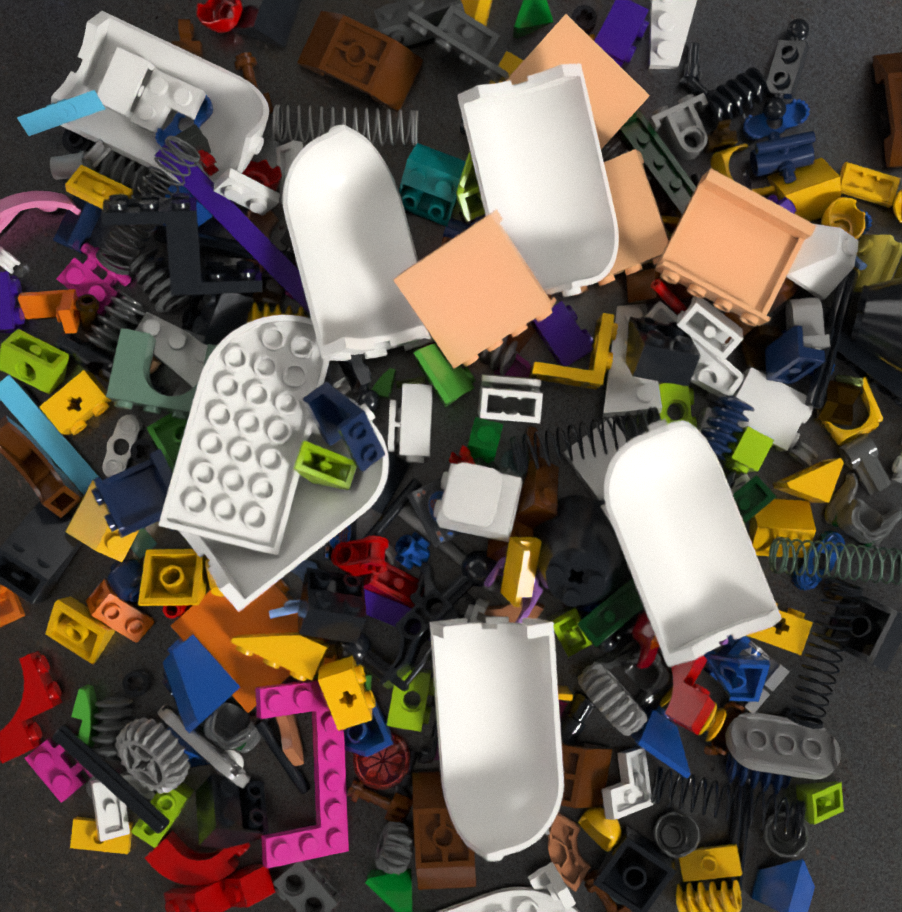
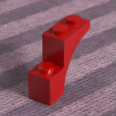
[659,648,715,736]
[0,651,63,764]
[163,864,276,912]

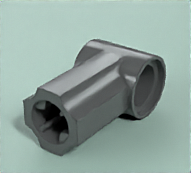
[839,433,892,495]

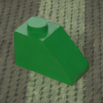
[467,417,504,464]

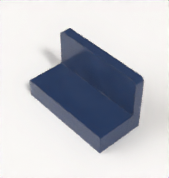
[53,196,102,254]
[765,325,825,385]

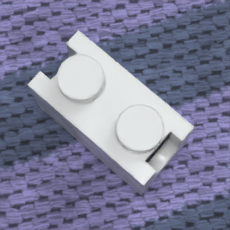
[95,46,157,119]
[677,296,743,361]

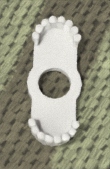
[102,414,144,477]

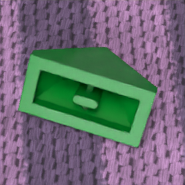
[513,0,554,39]
[365,869,413,912]

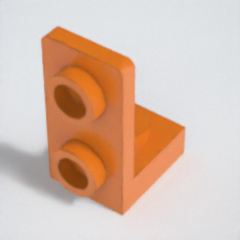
[18,289,80,334]
[86,579,154,643]

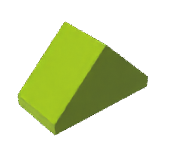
[293,440,357,490]
[547,606,592,657]
[796,782,844,825]

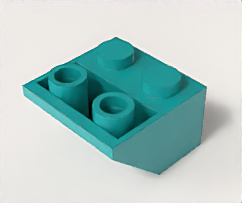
[399,143,466,226]

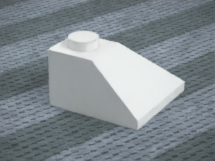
[786,224,859,300]

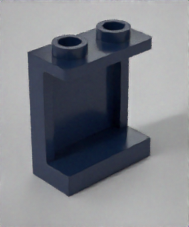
[302,382,386,471]
[91,449,173,538]

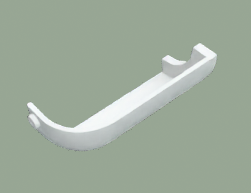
[51,11,269,183]
[457,64,619,297]
[283,124,435,361]
[179,398,389,612]
[604,419,782,667]
[430,617,564,861]

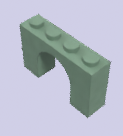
[106,328,217,420]

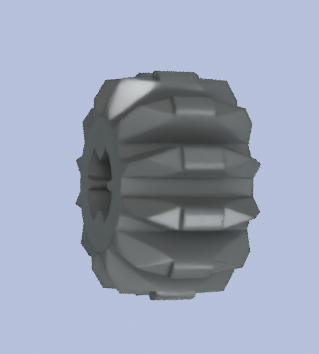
[375,821,415,875]

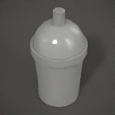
[50,150,103,180]

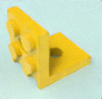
[529,313,618,390]

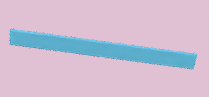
[0,375,157,559]

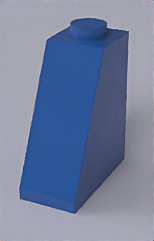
[162,635,240,733]

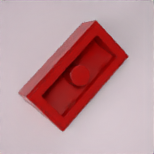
[363,561,425,608]

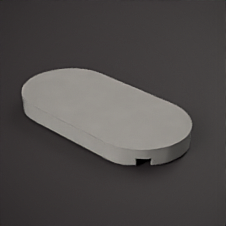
[157,704,250,788]
[725,712,841,780]

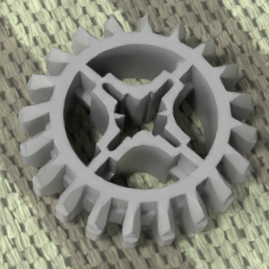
[578,662,647,736]
[115,717,190,794]

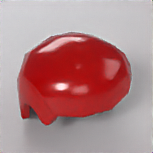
[196,0,243,33]
[242,159,282,191]

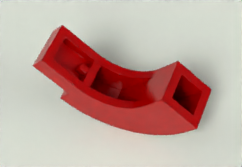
[145,830,251,886]

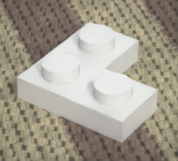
[130,69,206,133]
[602,747,653,820]
[90,772,155,841]

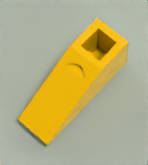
[231,632,330,681]

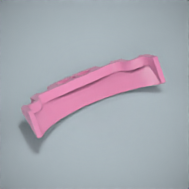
[0,191,83,233]

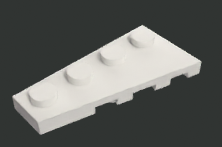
[649,0,697,70]
[623,301,746,397]
[602,304,662,418]
[135,312,207,388]

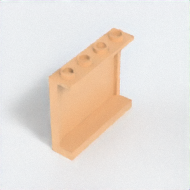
[506,14,650,149]
[562,149,669,297]
[655,169,816,326]
[393,209,556,368]

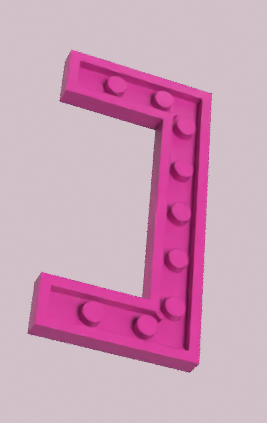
[256,679,349,869]

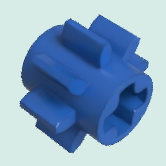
[395,532,430,570]

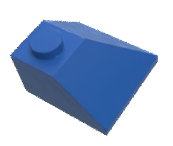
[631,705,690,778]

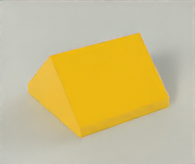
[767,157,841,222]
[772,458,844,503]
[749,499,816,558]
[45,596,115,665]

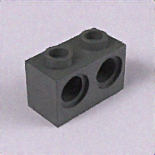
[273,860,340,912]

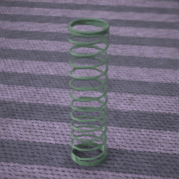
[769,537,902,585]

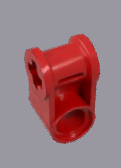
[331,536,389,577]

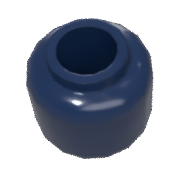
[107,559,143,602]

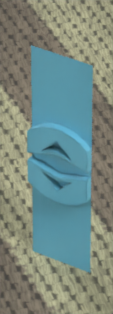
[17,90,105,136]

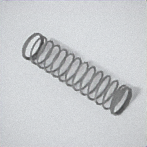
[272,104,419,147]

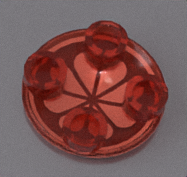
[353,731,410,790]

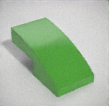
[371,368,397,414]
[71,684,98,748]

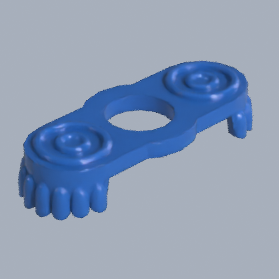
[155,95,213,147]
[743,99,810,140]
[791,530,845,591]

